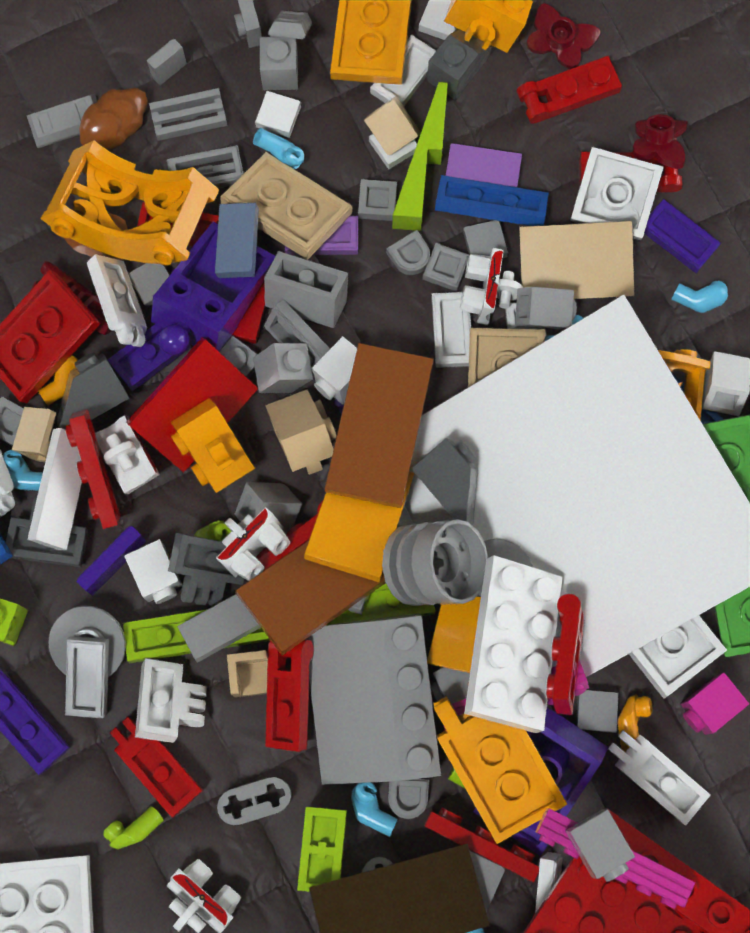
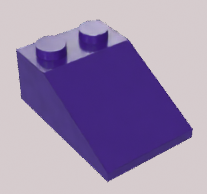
[473,708,608,856]

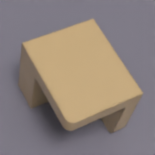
[364,96,420,155]
[12,407,56,462]
[227,650,268,698]

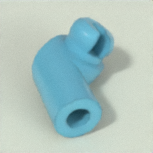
[253,128,304,169]
[671,281,728,313]
[3,450,43,491]
[351,782,398,837]

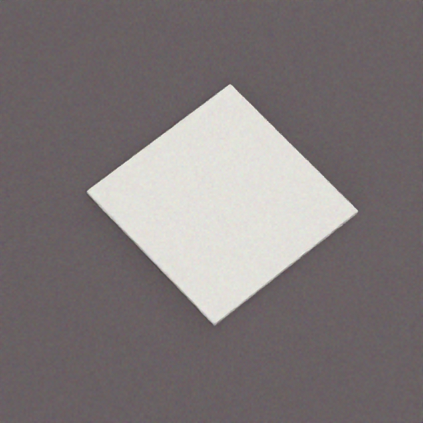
[405,295,750,677]

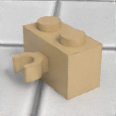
[265,389,337,475]

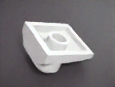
[570,147,663,240]

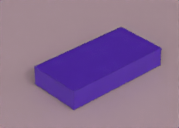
[644,199,721,274]
[76,526,146,596]

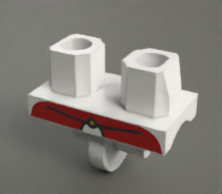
[460,248,523,325]
[95,415,160,494]
[216,507,290,581]
[167,859,241,933]

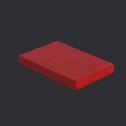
[0,270,101,403]
[126,337,258,473]

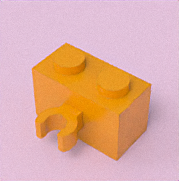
[444,0,533,53]
[171,398,255,493]

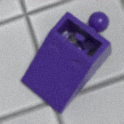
[151,222,276,355]

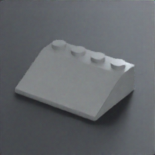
[305,613,441,785]

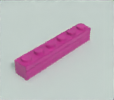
[535,808,695,909]

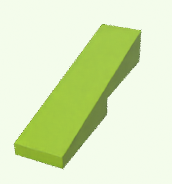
[392,82,448,231]

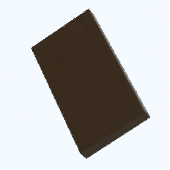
[309,844,490,933]

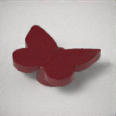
[527,3,601,69]
[633,114,688,169]

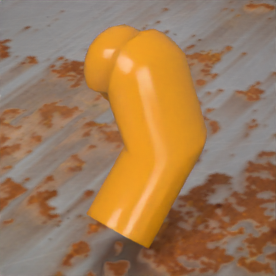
[38,355,78,406]
[617,694,653,752]

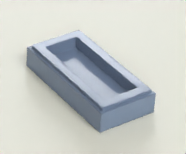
[215,202,259,278]

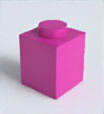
[680,673,749,735]

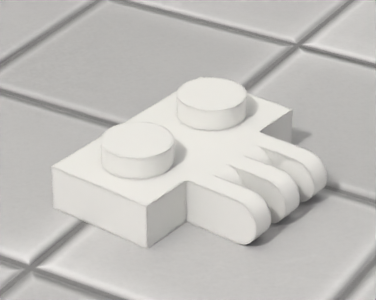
[135,658,207,743]

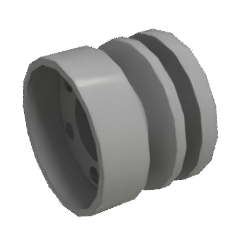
[382,519,488,606]

